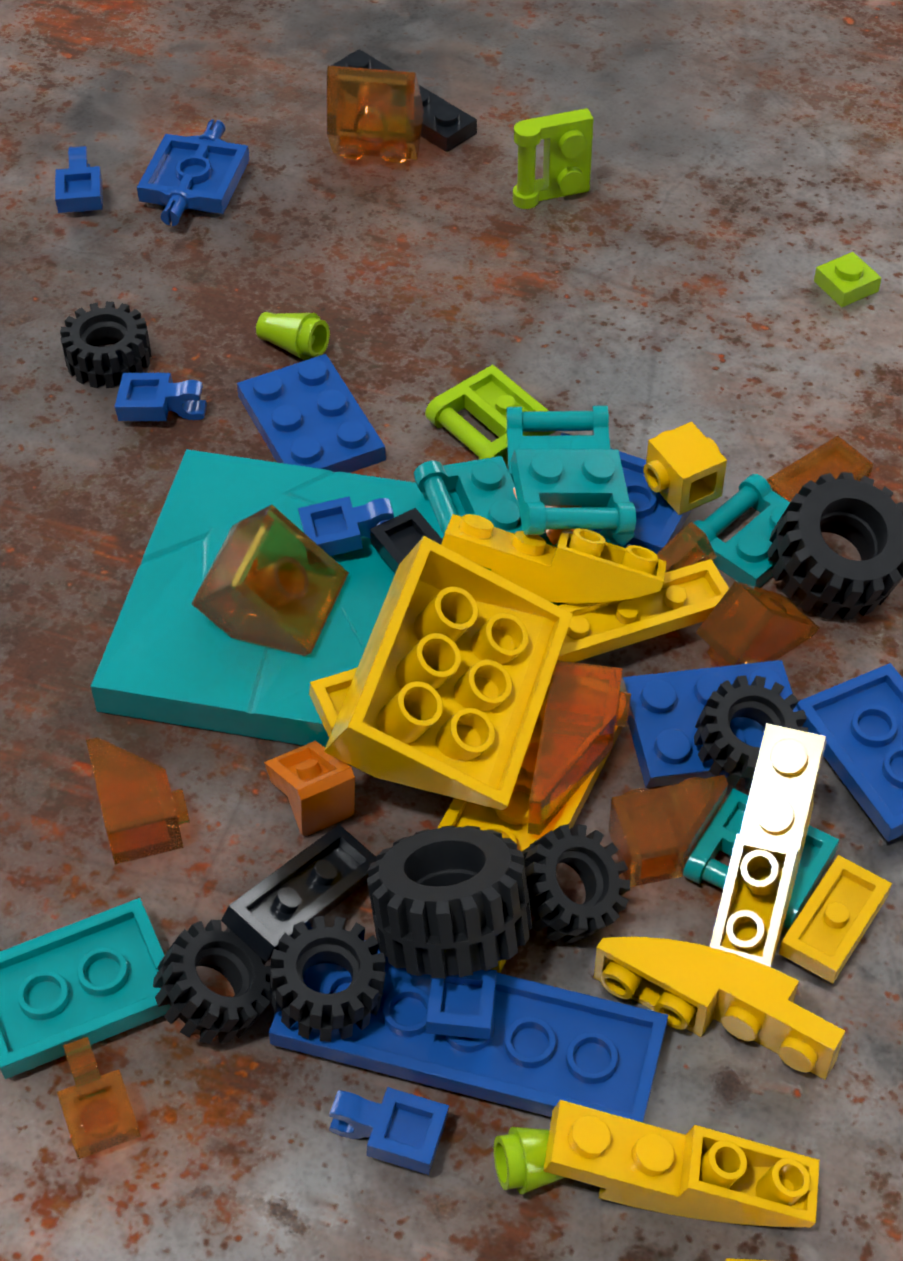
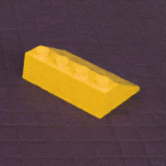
[324,536,573,810]

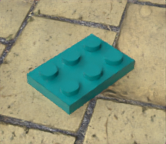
[0,898,171,1079]

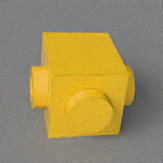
[643,421,727,515]

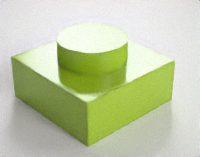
[814,252,882,307]

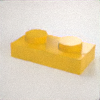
[778,855,892,984]

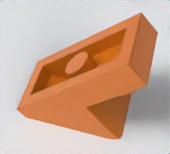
[264,741,355,836]

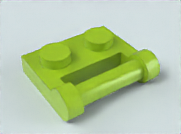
[513,108,594,209]
[425,364,556,466]

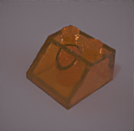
[327,66,424,163]
[191,504,349,656]

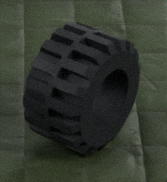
[768,472,903,620]
[367,826,532,979]

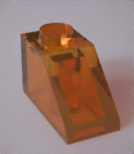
[696,581,820,666]
[86,737,190,865]

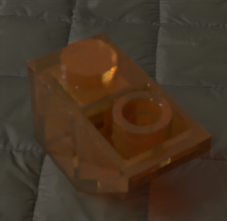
[608,775,728,887]

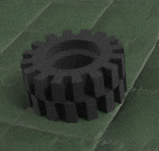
[60,301,152,388]
[694,675,808,789]
[522,824,630,943]
[270,916,386,1042]
[153,919,272,1044]

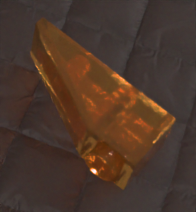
[528,660,631,835]

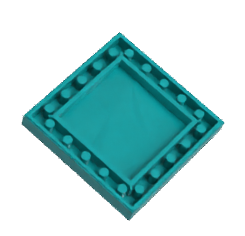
[91,449,466,747]

